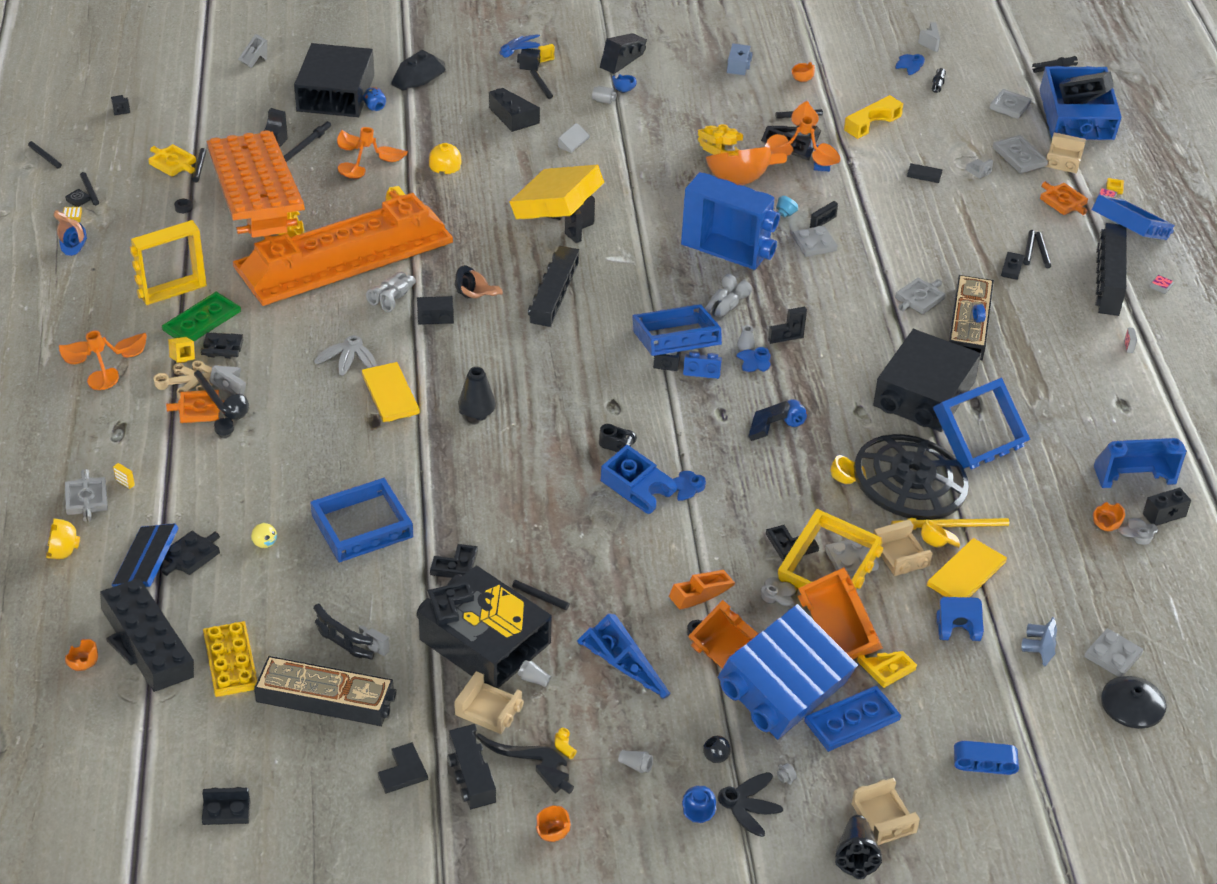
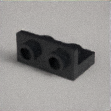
[202,787,251,825]

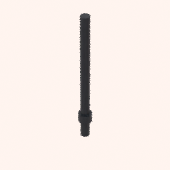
[284,121,331,162]

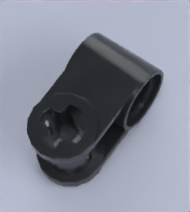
[599,424,637,452]

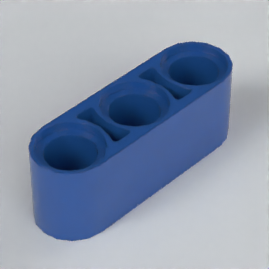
[954,741,1019,775]

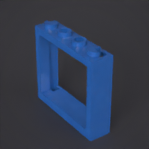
[1091,194,1175,240]
[632,304,722,356]
[933,377,1031,470]
[310,477,414,563]

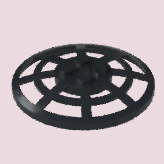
[854,434,969,520]

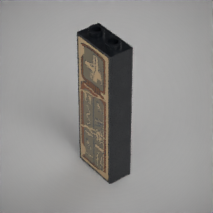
[949,275,994,361]
[254,656,397,727]

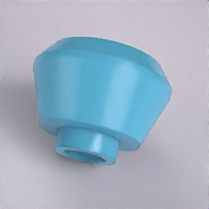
[776,196,798,217]

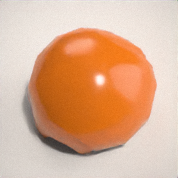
[791,62,815,82]
[1093,502,1125,531]
[65,639,98,671]
[536,805,571,842]

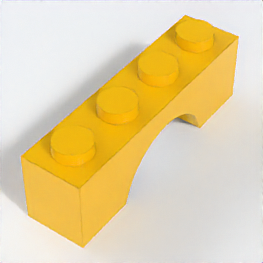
[844,95,904,139]

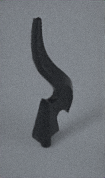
[476,733,574,794]

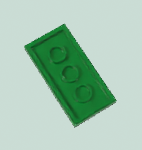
[162,291,241,341]

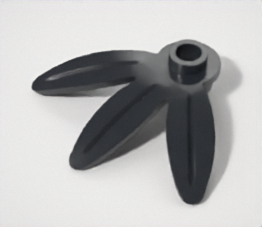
[718,772,783,837]

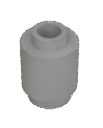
[592,86,616,104]

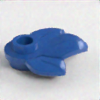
[895,54,925,75]
[736,347,771,372]
[673,471,706,501]

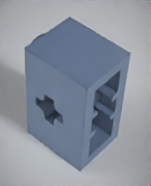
[727,43,753,75]

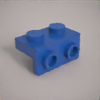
[683,351,722,379]

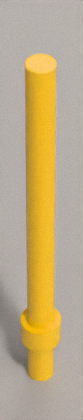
[891,518,1009,530]

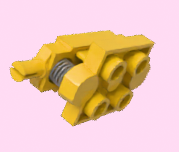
[698,124,743,156]

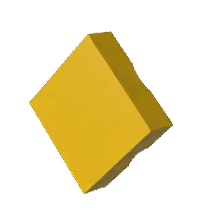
[509,164,605,219]

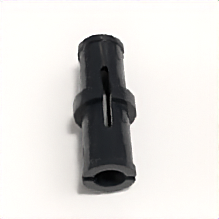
[931,68,946,93]

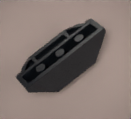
[391,50,446,91]

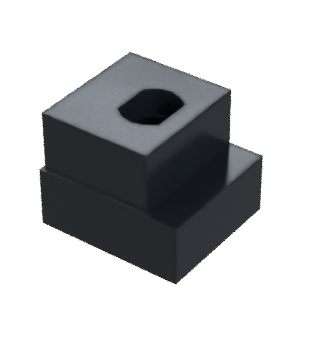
[111,95,130,116]

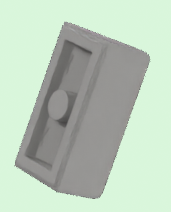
[558,123,590,153]

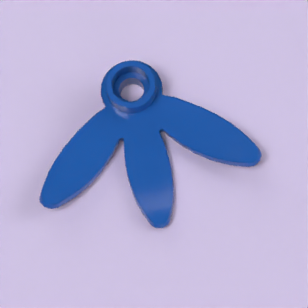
[499,34,540,58]

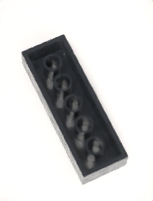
[1095,223,1127,316]
[100,578,194,692]

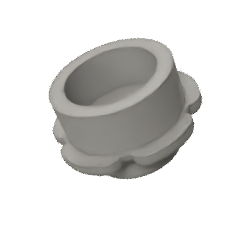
[777,763,797,785]

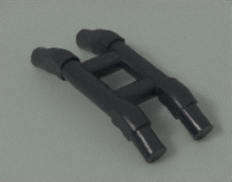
[313,604,374,660]

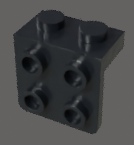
[565,195,595,243]

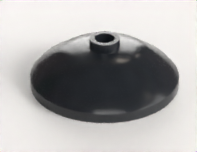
[1101,676,1167,729]

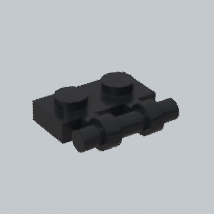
[201,332,244,359]

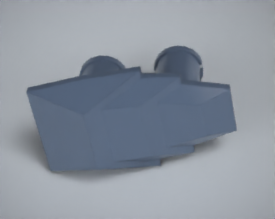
[1022,617,1057,666]

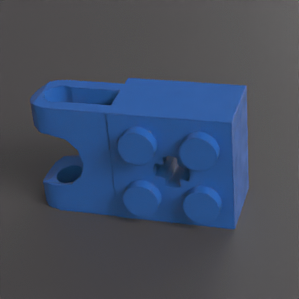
[600,444,677,514]

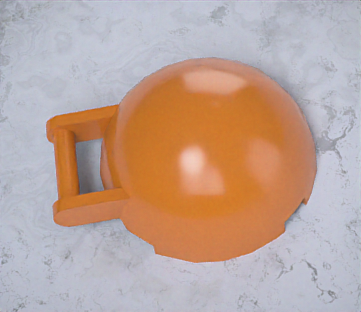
[706,147,787,185]

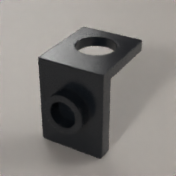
[653,351,681,372]

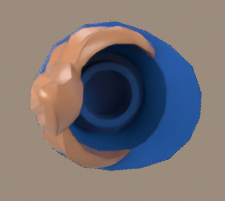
[54,210,87,256]

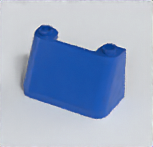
[1094,438,1187,488]

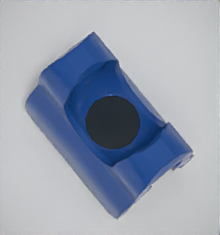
[936,597,984,641]

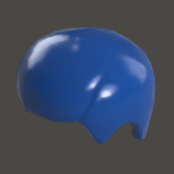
[612,74,637,93]
[682,786,716,823]

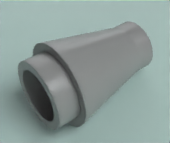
[737,325,755,351]
[518,660,551,687]
[619,750,653,773]

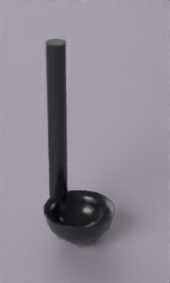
[194,370,249,420]

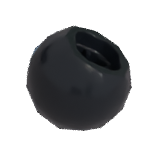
[703,735,731,763]

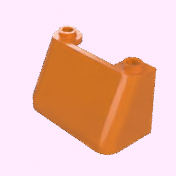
[798,567,883,660]
[688,600,759,669]

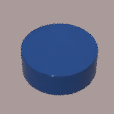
[972,304,986,323]

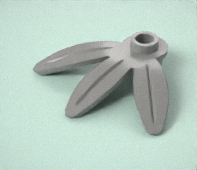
[314,335,377,375]

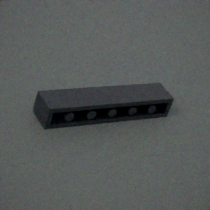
[528,245,579,327]

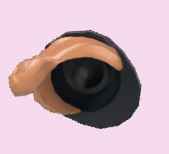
[454,265,503,298]

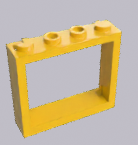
[130,220,207,305]
[778,509,883,590]

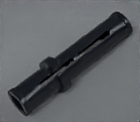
[1032,56,1078,73]

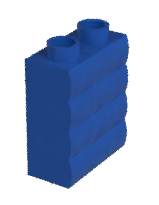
[1040,66,1122,140]
[681,172,780,270]
[717,604,858,740]

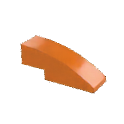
[668,570,735,610]

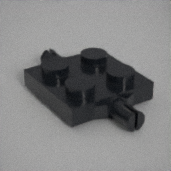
[161,531,220,576]

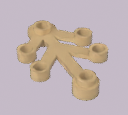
[153,361,220,399]

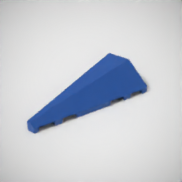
[577,614,671,699]

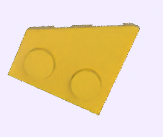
[857,651,917,688]

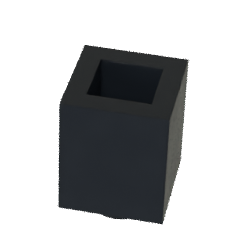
[517,48,540,71]

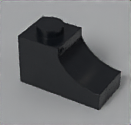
[264,108,288,147]

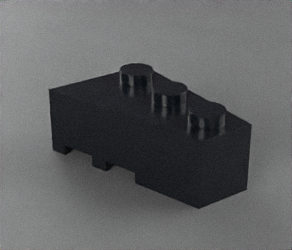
[599,33,647,74]
[489,88,540,132]

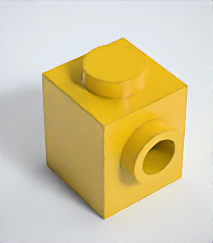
[168,337,195,363]

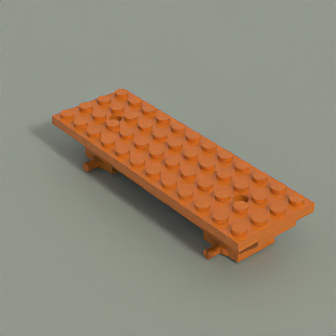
[206,131,305,238]
[233,190,453,306]

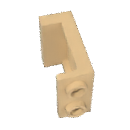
[1045,132,1086,173]
[874,519,932,576]
[455,671,524,734]
[852,778,920,845]

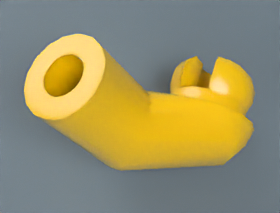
[555,728,577,759]

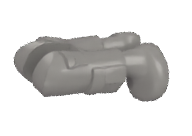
[366,272,416,312]
[705,274,752,318]

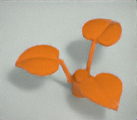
[764,101,841,166]
[337,127,408,179]
[59,330,147,390]

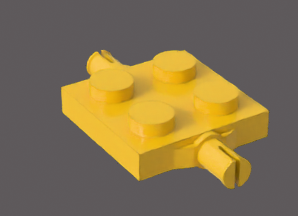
[148,144,197,177]

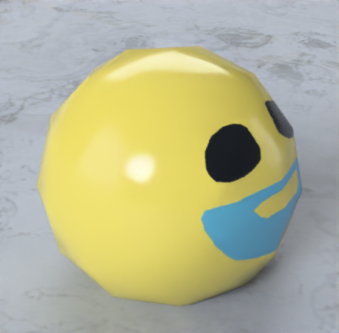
[251,523,277,548]

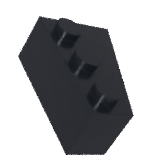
[1059,71,1114,104]
[761,126,821,161]
[447,724,496,810]

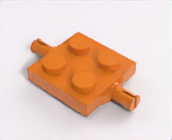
[1040,181,1088,215]
[166,390,225,423]

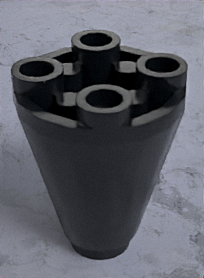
[458,367,496,420]
[835,815,882,880]

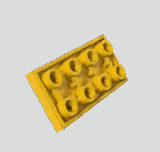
[362,362,420,422]
[927,538,1007,597]
[203,621,257,697]

